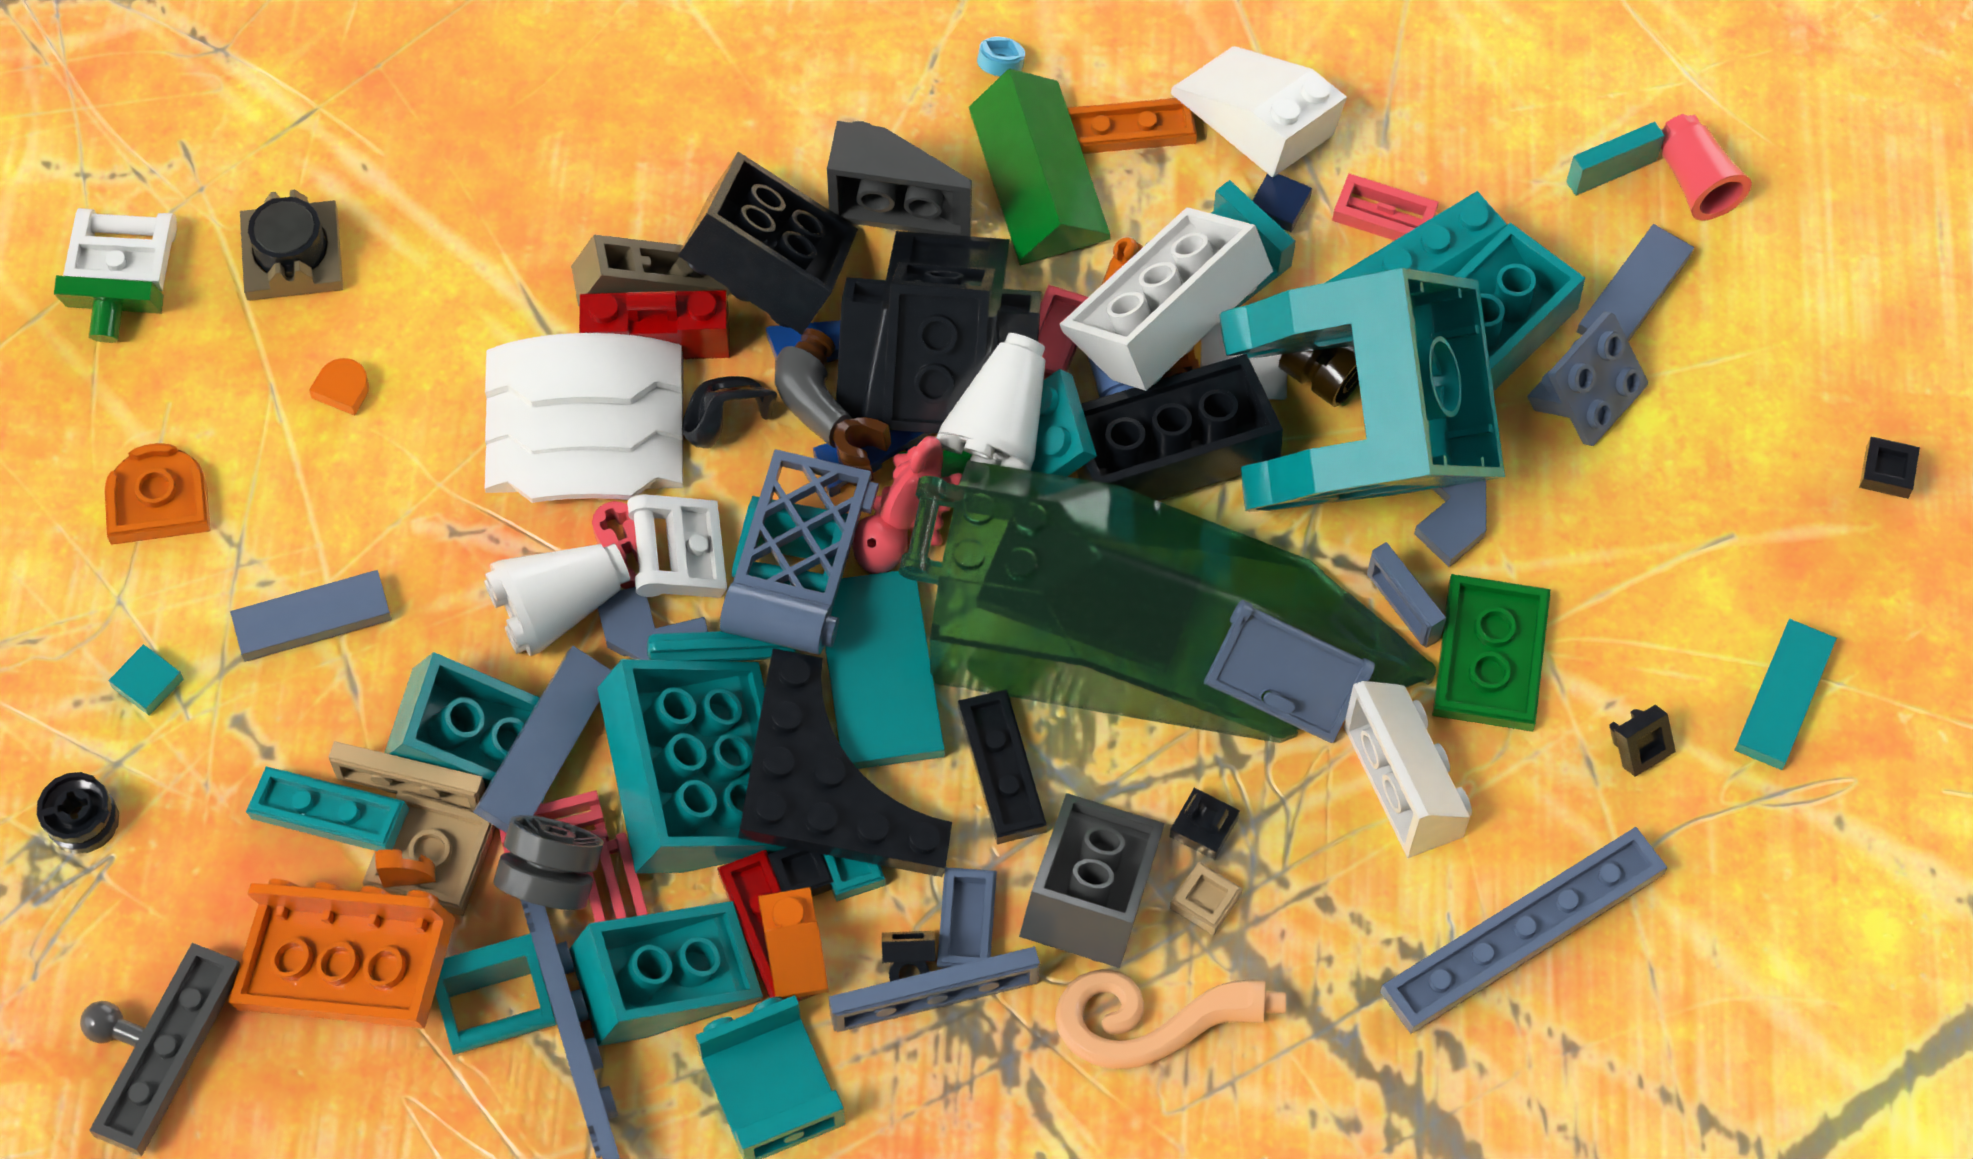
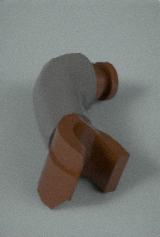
[775,328,891,486]

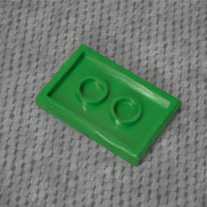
[1432,574,1551,732]

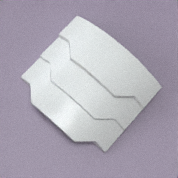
[485,333,683,503]

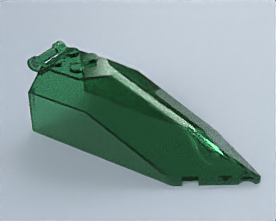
[899,460,1436,743]

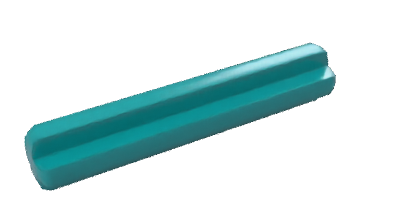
[647,631,796,661]

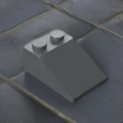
[827,121,972,236]
[1019,793,1165,968]

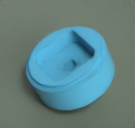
[977,37,1025,77]

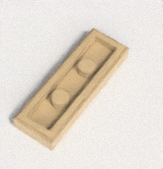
[328,741,486,810]

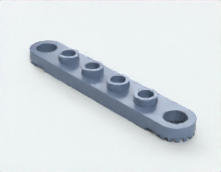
[520,899,620,1159]

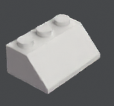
[1344,681,1472,858]

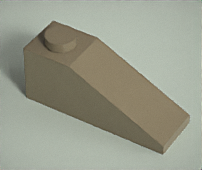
[571,234,731,307]

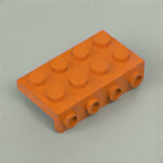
[228,878,456,1029]

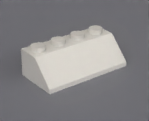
[1059,207,1273,391]

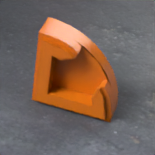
[375,849,436,888]

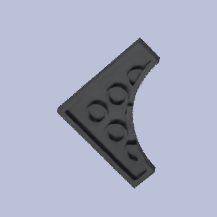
[738,648,952,877]

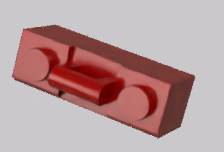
[579,290,730,359]

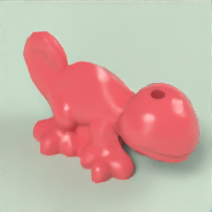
[852,436,966,574]

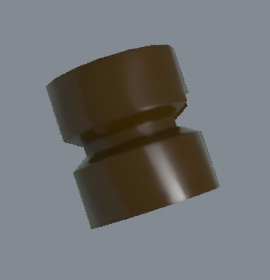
[1278,346,1359,407]

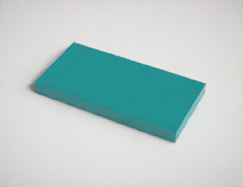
[825,568,945,769]

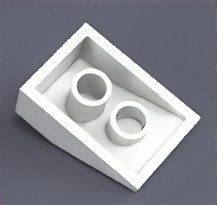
[1171,46,1347,178]

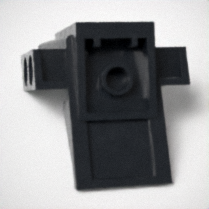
[836,231,1042,433]

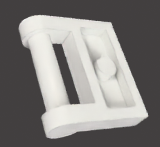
[63,208,177,291]
[627,494,727,598]

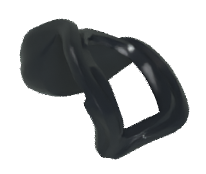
[682,376,777,449]

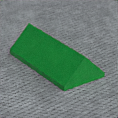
[969,68,1111,266]

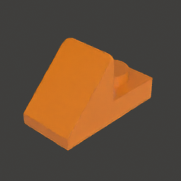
[758,887,829,1000]

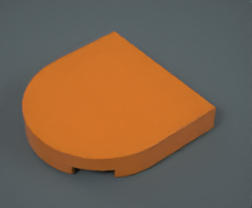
[105,443,210,545]

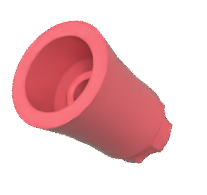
[1661,114,1752,221]

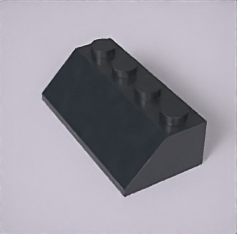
[1076,354,1283,520]

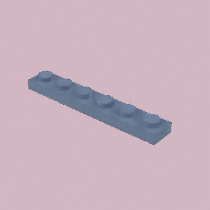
[1380,827,1667,1034]

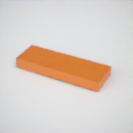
[1067,98,1197,154]

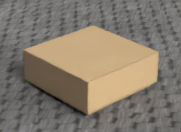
[1170,861,1243,935]

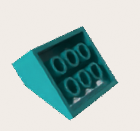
[597,659,787,873]

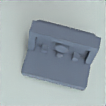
[1527,312,1648,446]

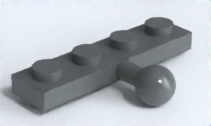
[80,943,240,1157]

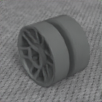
[493,815,604,910]

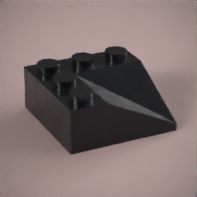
[678,151,858,335]

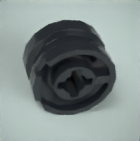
[37,772,119,854]

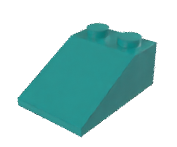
[384,652,545,804]
[569,901,763,1046]

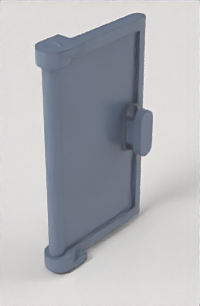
[1204,600,1375,743]

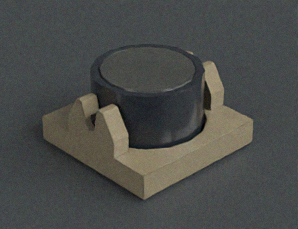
[240,189,343,301]

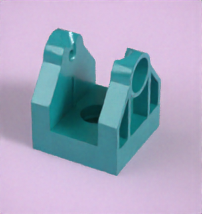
[1219,268,1505,512]

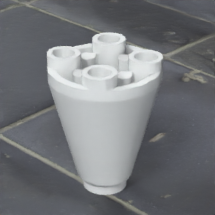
[936,333,1046,478]
[484,543,630,656]

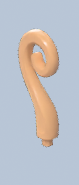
[1055,969,1286,1069]

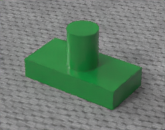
[54,275,164,343]

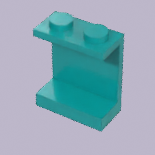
[695,995,845,1159]

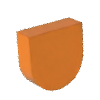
[309,358,369,416]

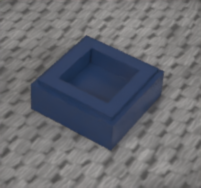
[1252,174,1312,233]

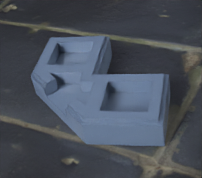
[1414,481,1486,567]
[598,587,708,660]

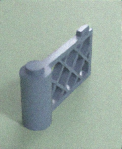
[720,449,879,655]

